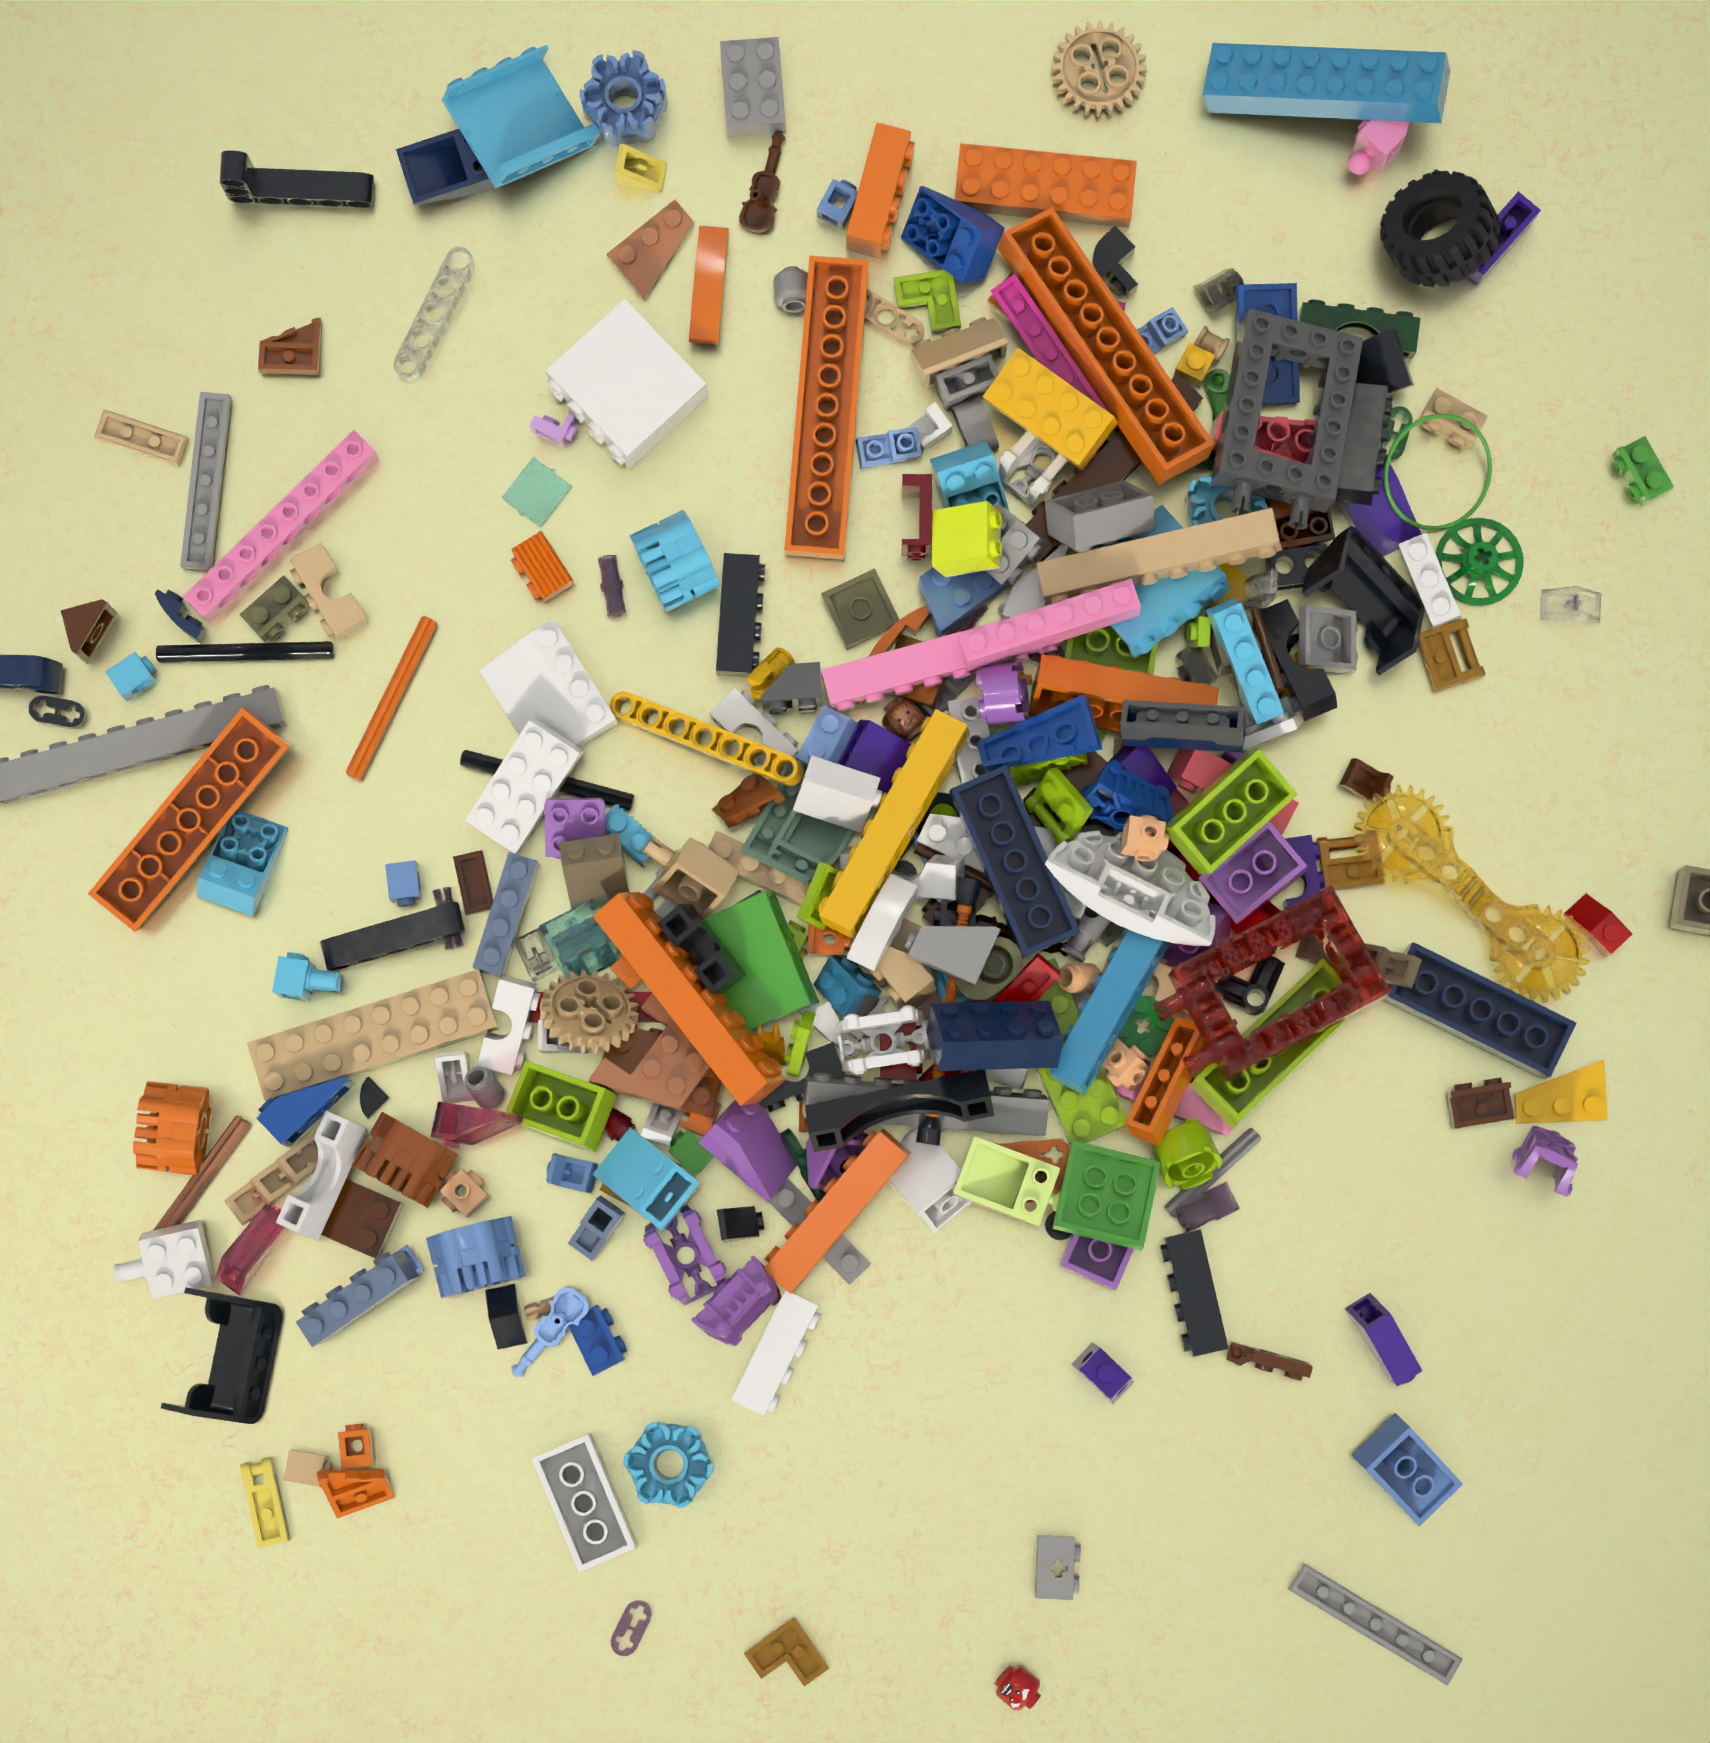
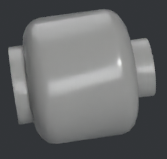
[773,266,808,313]

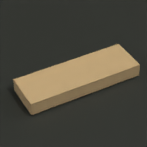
[94,409,189,466]

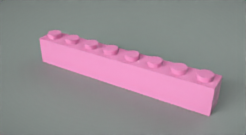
[821,623,1063,711]

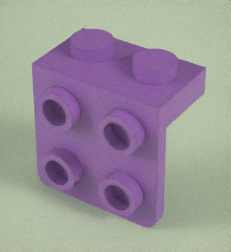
[544,798,606,859]

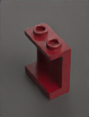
[901,474,932,561]

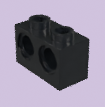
[1265,543,1327,592]

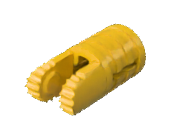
[747,647,795,700]

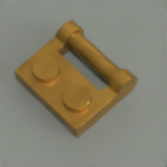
[1418,618,1486,691]
[1317,830,1385,891]

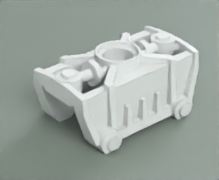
[999,431,1069,507]
[836,1005,931,1075]

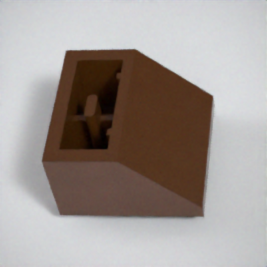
[1265,498,1335,549]

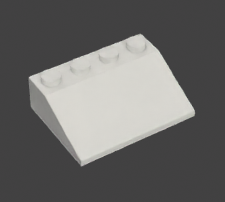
[479,619,618,748]

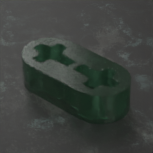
[1380,406,1413,463]

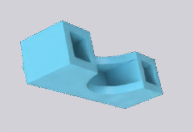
[1206,599,1284,725]

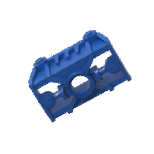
[1079,759,1173,832]

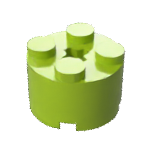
[1152,1118,1222,1189]

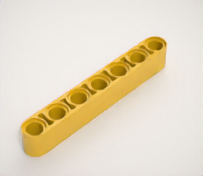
[609,691,804,786]

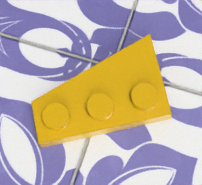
[1514,1060,1608,1124]

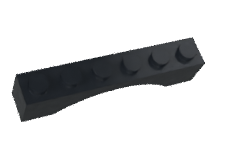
[805,1070,995,1153]

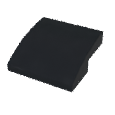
[1356,329,1414,397]

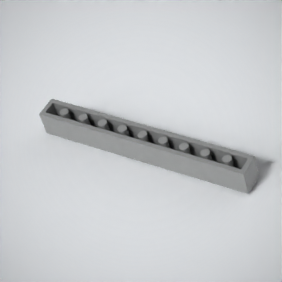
[0,685,287,806]

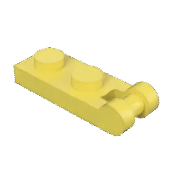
[240,1457,289,1548]

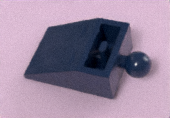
[396,129,495,205]

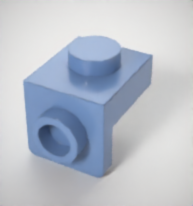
[546,1153,598,1193]

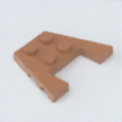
[589,993,711,1110]

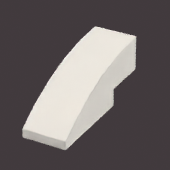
[847,873,918,971]

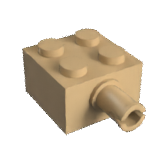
[642,836,740,919]

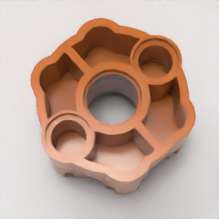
[133,1081,212,1176]

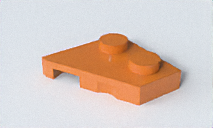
[316,1469,395,1518]

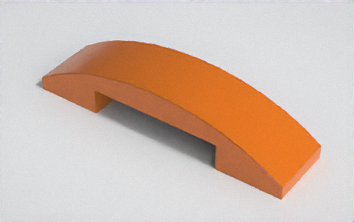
[856,606,932,706]

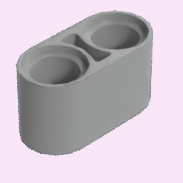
[951,396,999,450]

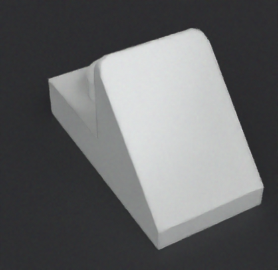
[641,1103,684,1146]

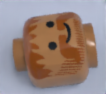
[882,698,926,742]

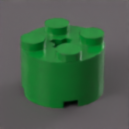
[1118,995,1174,1058]

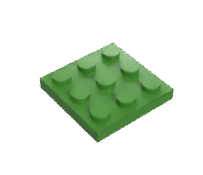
[1052,1140,1161,1251]

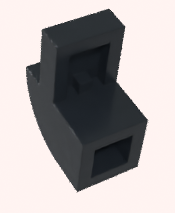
[1091,226,1138,299]

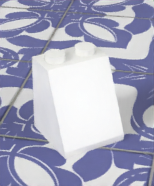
[889,1128,973,1234]

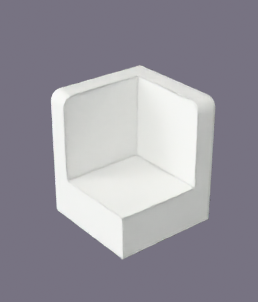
[907,402,952,452]

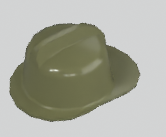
[955,937,1023,1001]

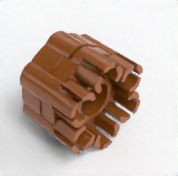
[351,1112,458,1208]

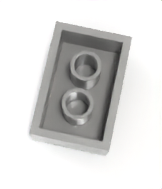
[720,37,786,137]
[1045,480,1155,552]

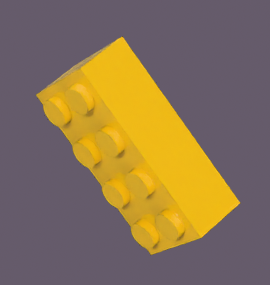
[983,348,1118,471]

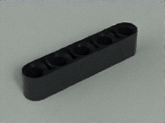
[320,902,466,971]

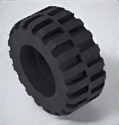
[1380,171,1500,287]

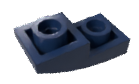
[155,589,207,644]

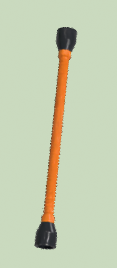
[916,877,981,1146]

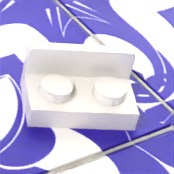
[1243,695,1303,750]

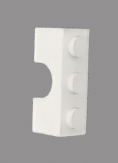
[1399,533,1462,628]
[709,688,799,772]
[477,975,541,1075]

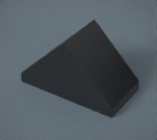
[485,1284,528,1350]

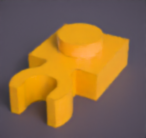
[756,1024,786,1066]

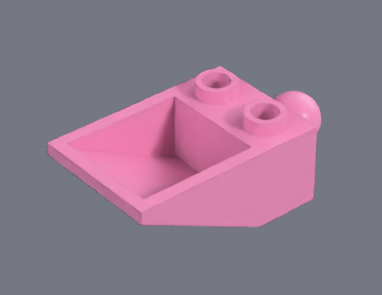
[1348,120,1410,175]

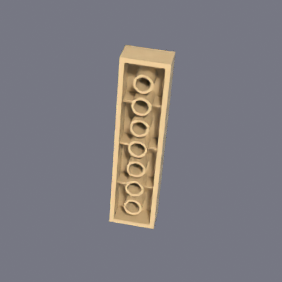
[247,969,499,1101]

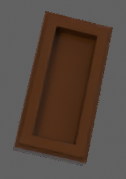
[453,850,494,916]

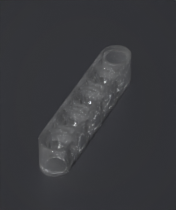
[393,246,475,384]

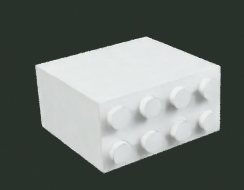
[546,298,708,469]

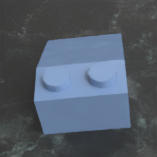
[1352,1413,1463,1526]

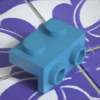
[813,955,882,1017]

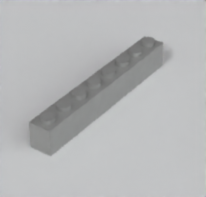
[802,1073,1049,1136]

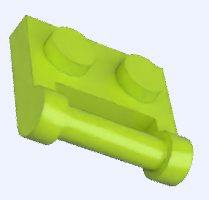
[1024,767,1094,845]

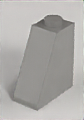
[904,926,1000,986]

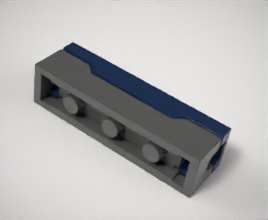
[1120,700,1246,753]

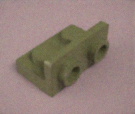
[239,575,308,642]

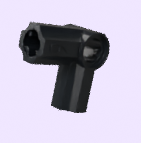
[1208,953,1285,1016]

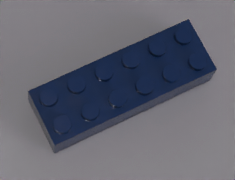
[949,765,1080,958]
[1382,942,1577,1079]

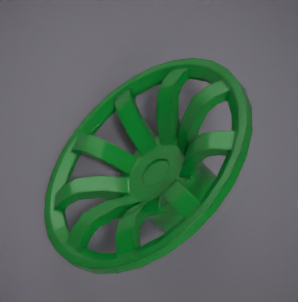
[1435,518,1524,606]

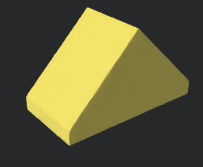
[615,144,667,191]

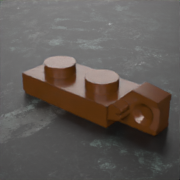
[1226,1341,1313,1381]

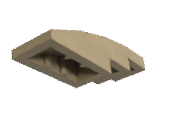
[1295,929,1422,988]

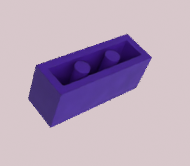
[1467,191,1541,284]

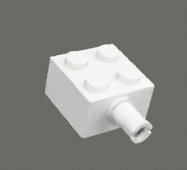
[114,1220,215,1299]

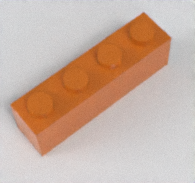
[1125,1017,1210,1146]

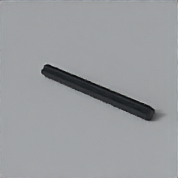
[156,641,334,662]
[460,750,634,810]

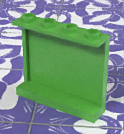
[689,891,819,1031]

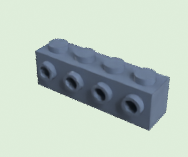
[296,1251,419,1347]

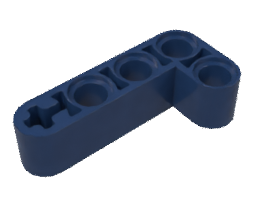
[0,655,63,695]

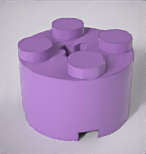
[976,662,1029,726]

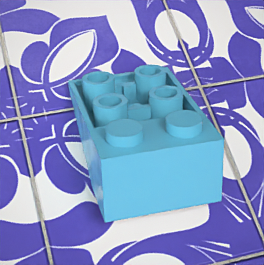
[930,441,1009,510]
[197,810,288,916]
[592,1127,701,1231]

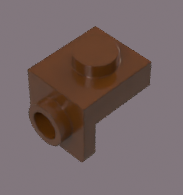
[1339,758,1394,803]

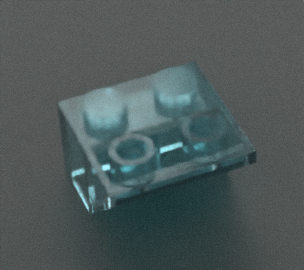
[539,899,622,979]

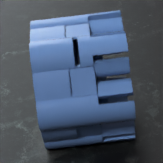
[580,50,668,147]
[426,1216,526,1298]

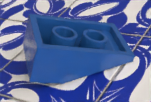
[256,1077,355,1147]

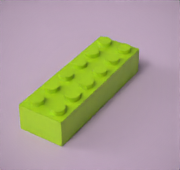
[1001,958,1127,1145]
[1190,958,1365,1129]

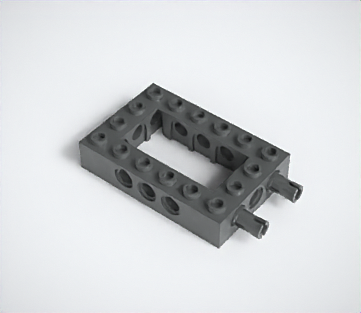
[1210,308,1363,529]

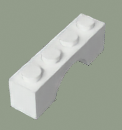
[840,846,965,903]
[276,1111,368,1241]

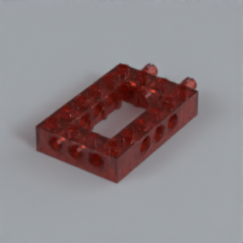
[1153,885,1392,1081]

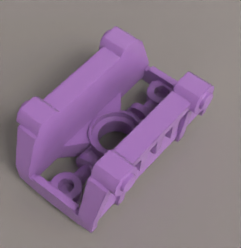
[1512,1125,1578,1197]
[643,1205,726,1306]
[691,1255,781,1346]

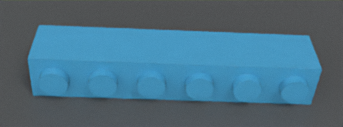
[1049,928,1170,1095]

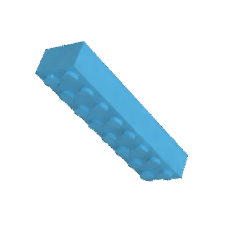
[1203,43,1450,123]

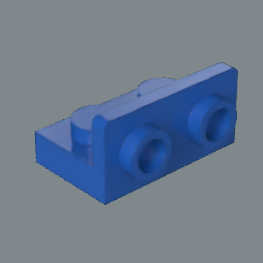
[568,1305,628,1376]

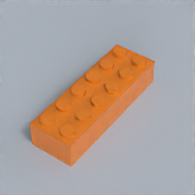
[955,143,1137,228]
[1028,654,1219,733]

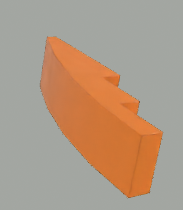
[689,226,729,345]

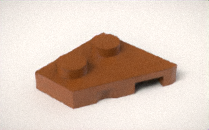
[258,318,322,375]
[712,773,785,828]

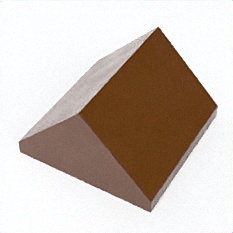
[61,599,117,663]

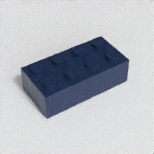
[926,1000,1063,1071]

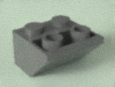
[761,662,822,715]

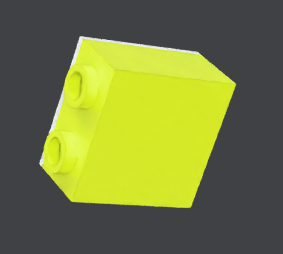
[932,501,1002,577]

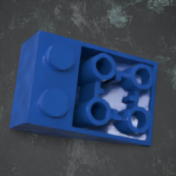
[901,186,1005,283]

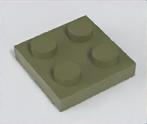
[821,568,899,649]

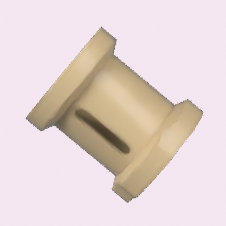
[1193,325,1230,363]

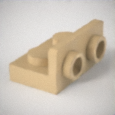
[1419,387,1488,449]

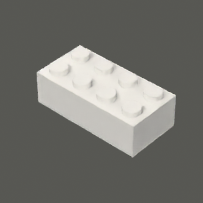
[465,718,585,854]
[531,1434,637,1573]

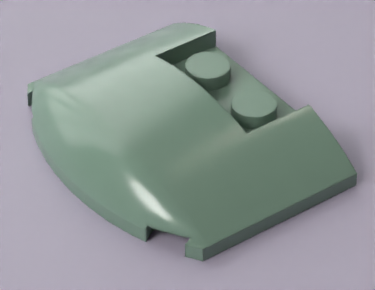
[741,763,854,884]

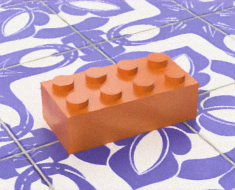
[846,122,915,259]

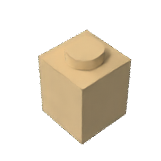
[283,1449,332,1487]

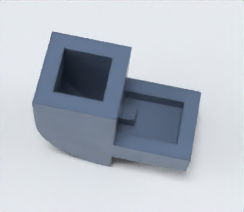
[568,1195,626,1261]

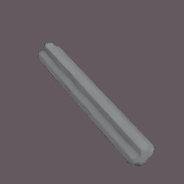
[1165,1128,1261,1218]

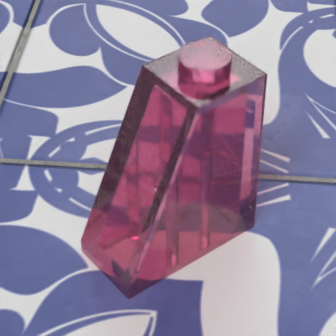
[215,1203,288,1296]

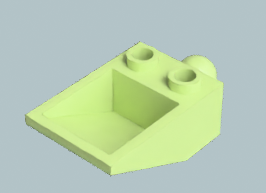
[953,1136,1060,1226]

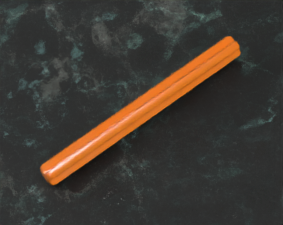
[346,616,437,780]

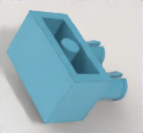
[272,952,343,1002]

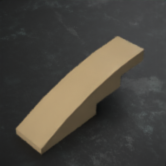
[224,1131,318,1225]

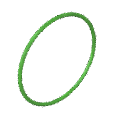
[1384,414,1492,530]

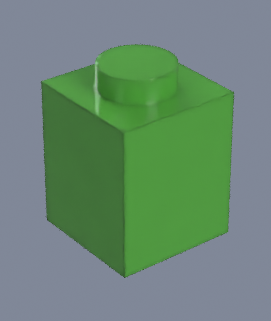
[668,1129,714,1178]

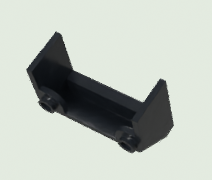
[1302,526,1425,675]
[161,1287,283,1424]

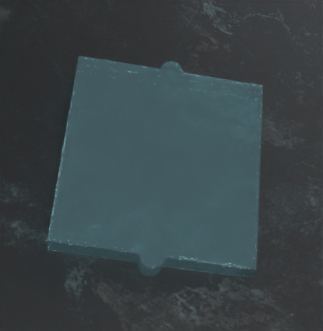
[502,457,572,527]

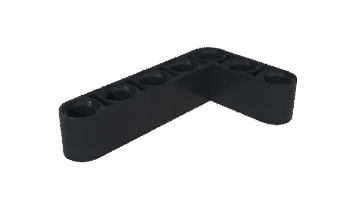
[219,150,374,208]

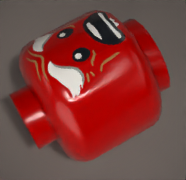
[994,1665,1041,1711]

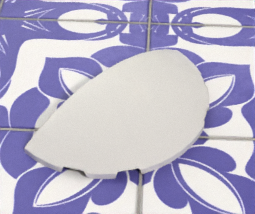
[1045,831,1216,946]

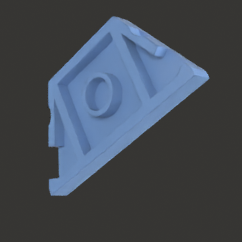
[918,567,1021,637]

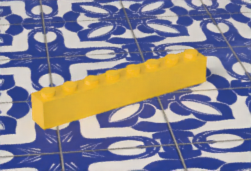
[818,709,970,939]

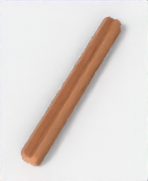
[153,1115,250,1230]

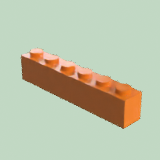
[764,1129,911,1293]

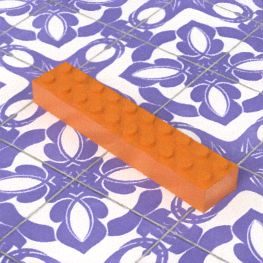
[998,207,1215,485]
[784,255,869,560]

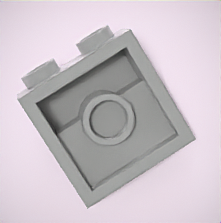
[986,502,1044,587]
[1299,605,1358,673]

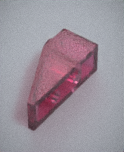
[430,1101,523,1149]

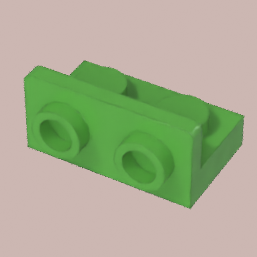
[1612,436,1674,506]

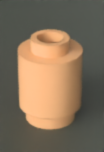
[1057,963,1101,994]

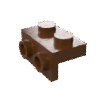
[1447,1077,1515,1129]

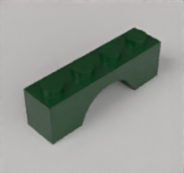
[1298,299,1421,359]

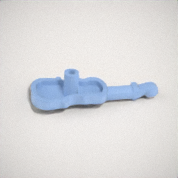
[511,1286,590,1377]

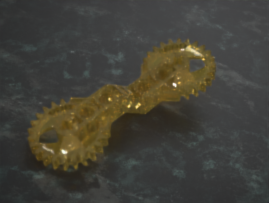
[1353,785,1590,1003]

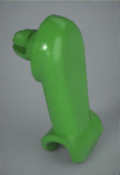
[1205,369,1230,422]

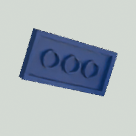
[1236,283,1300,404]

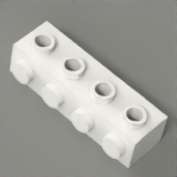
[947,695,995,785]

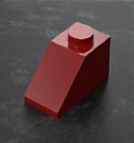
[1564,893,1633,958]

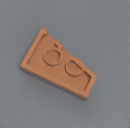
[607,199,694,301]

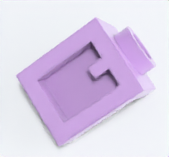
[530,412,579,447]

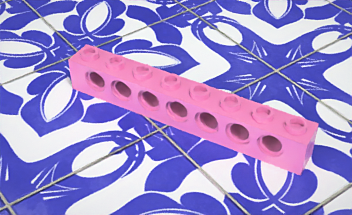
[183,430,378,623]

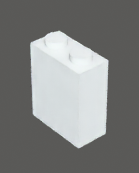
[793,755,882,833]

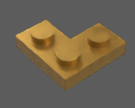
[744,1617,829,1686]

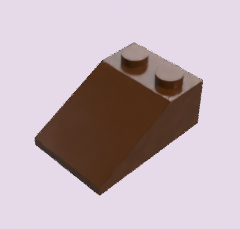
[321,1179,404,1259]

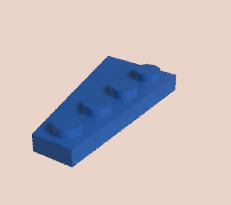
[977,694,1103,772]

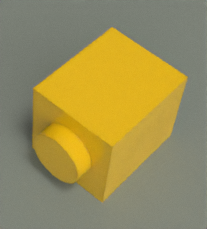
[1173,342,1215,389]

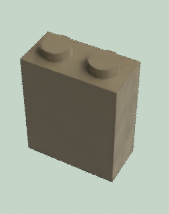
[559,833,630,910]

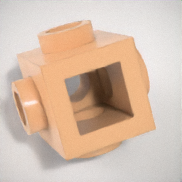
[1120,815,1169,862]
[1102,1038,1151,1092]
[440,1169,489,1217]

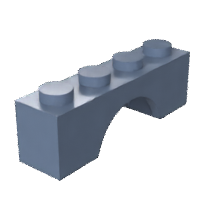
[473,852,540,978]

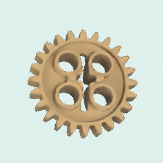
[1051,21,1147,117]
[540,969,639,1054]

